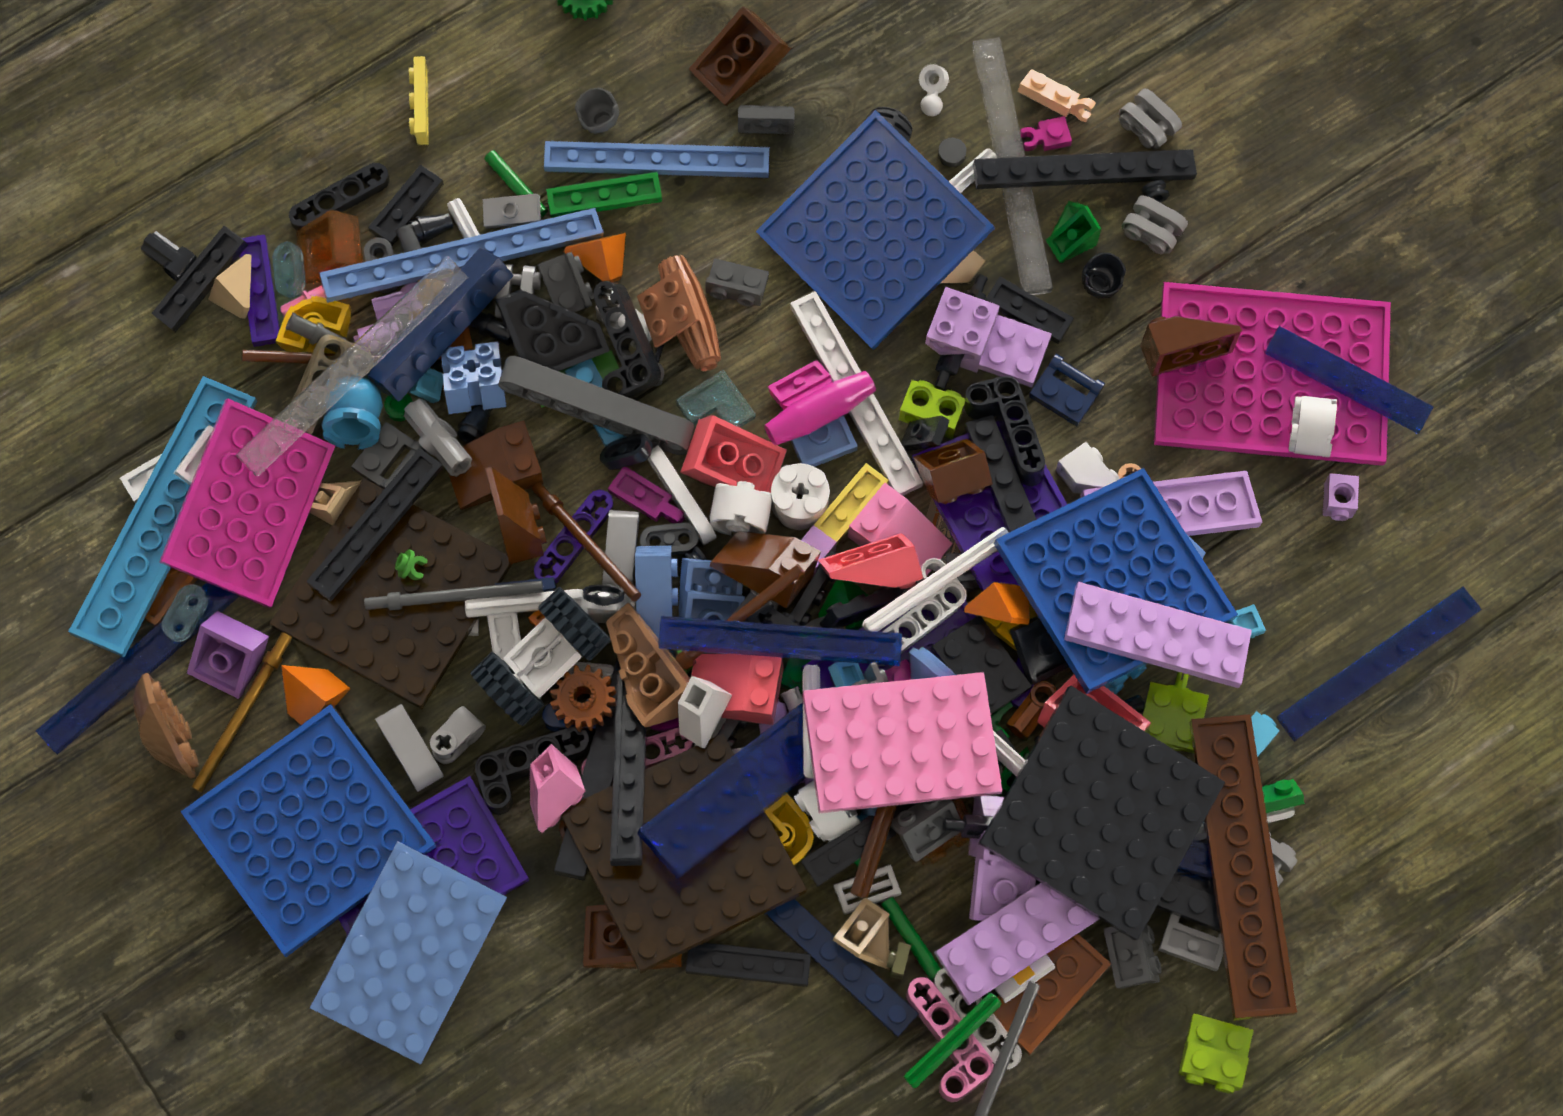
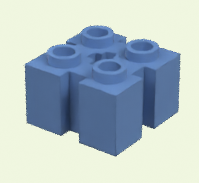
[441,341,506,414]

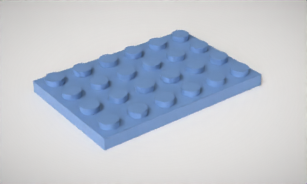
[310,841,507,1064]

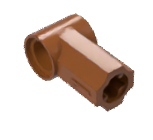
[1006,681,1057,741]

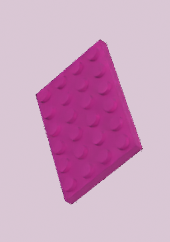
[159,398,335,608]

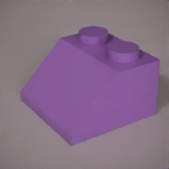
[187,611,269,699]

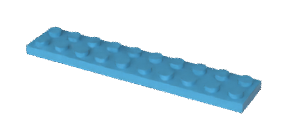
[68,376,257,657]

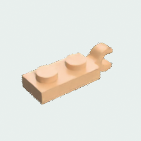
[1017,69,1096,122]

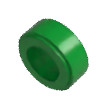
[384,393,413,421]

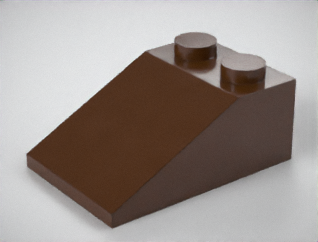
[689,6,791,106]
[1140,316,1242,377]
[448,420,544,510]
[485,467,547,564]
[710,531,821,608]
[583,904,682,969]

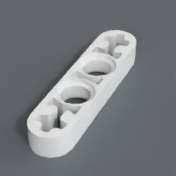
[648,445,717,545]
[935,968,1022,1070]

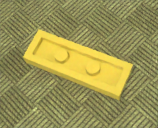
[409,56,429,145]
[814,463,889,546]

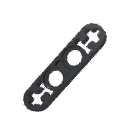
[289,163,390,232]

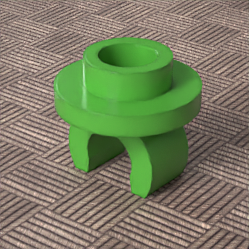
[395,549,427,580]

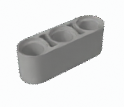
[603,510,639,588]
[375,704,444,792]

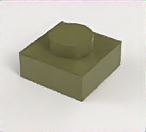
[886,942,911,980]

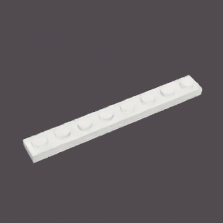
[790,291,923,496]

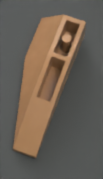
[133,673,199,779]

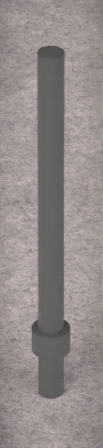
[364,581,543,610]
[974,981,1041,1116]

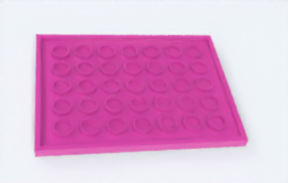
[1154,282,1391,466]

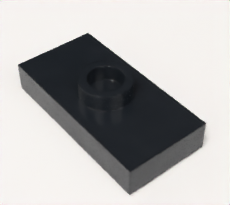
[901,415,949,451]

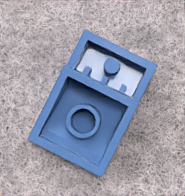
[679,558,745,654]

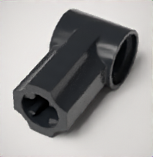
[140,231,197,282]

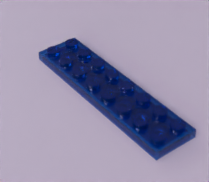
[637,702,806,879]

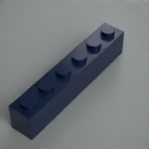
[366,248,514,402]

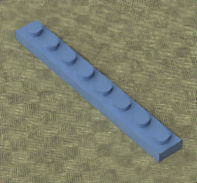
[544,141,769,178]

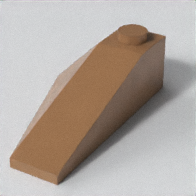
[606,602,690,728]

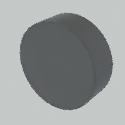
[938,138,967,167]

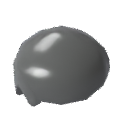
[575,87,619,134]

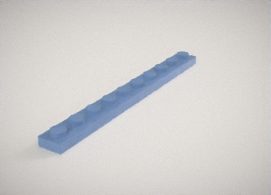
[319,208,603,303]

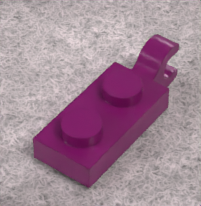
[608,467,685,524]

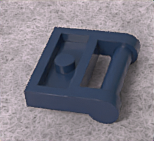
[1029,354,1105,427]

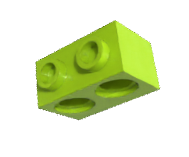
[899,380,966,439]

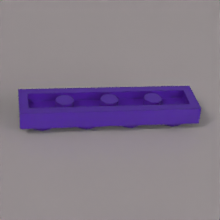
[239,234,280,347]

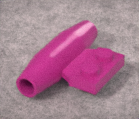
[764,360,876,446]

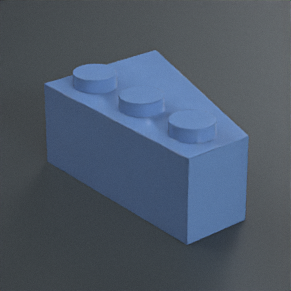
[635,545,679,644]

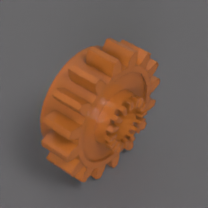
[550,665,616,732]

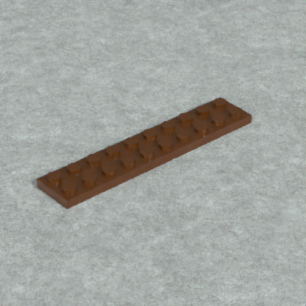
[1189,714,1297,1020]

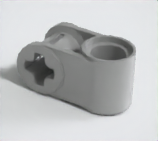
[430,706,486,764]

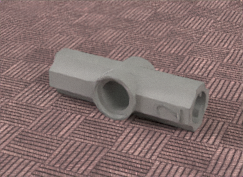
[404,398,472,477]

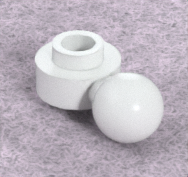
[919,64,949,116]

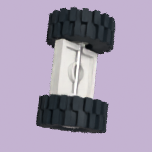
[470,587,611,726]

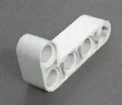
[867,558,966,666]

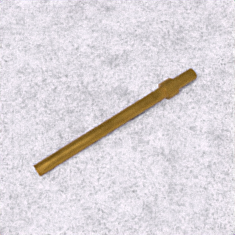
[191,632,292,793]

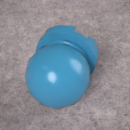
[322,375,383,449]

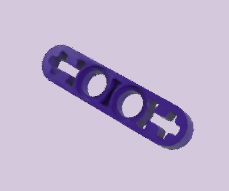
[534,490,613,584]

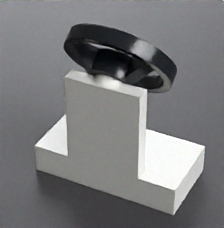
[580,585,636,623]

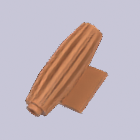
[637,255,721,372]

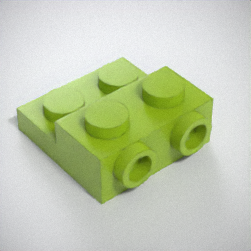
[1178,1013,1254,1094]

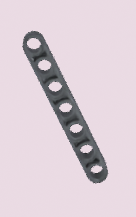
[498,356,695,455]

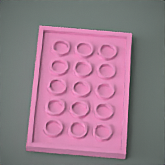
[802,672,1002,813]

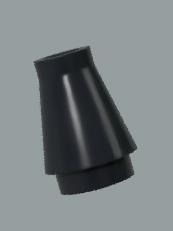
[409,213,453,244]
[457,405,493,443]

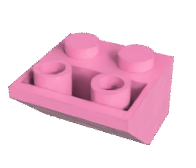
[530,744,585,833]

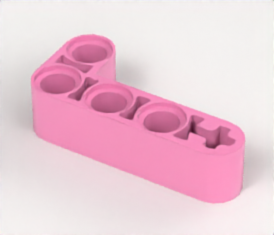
[906,977,993,1102]

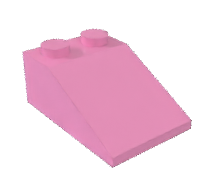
[848,483,953,576]

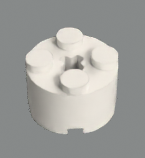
[1288,396,1337,457]
[771,463,830,530]
[710,481,772,536]
[794,781,861,842]

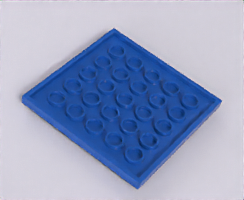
[756,110,995,350]
[994,468,1238,694]
[181,704,437,957]

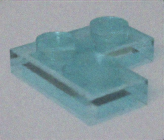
[676,370,756,428]

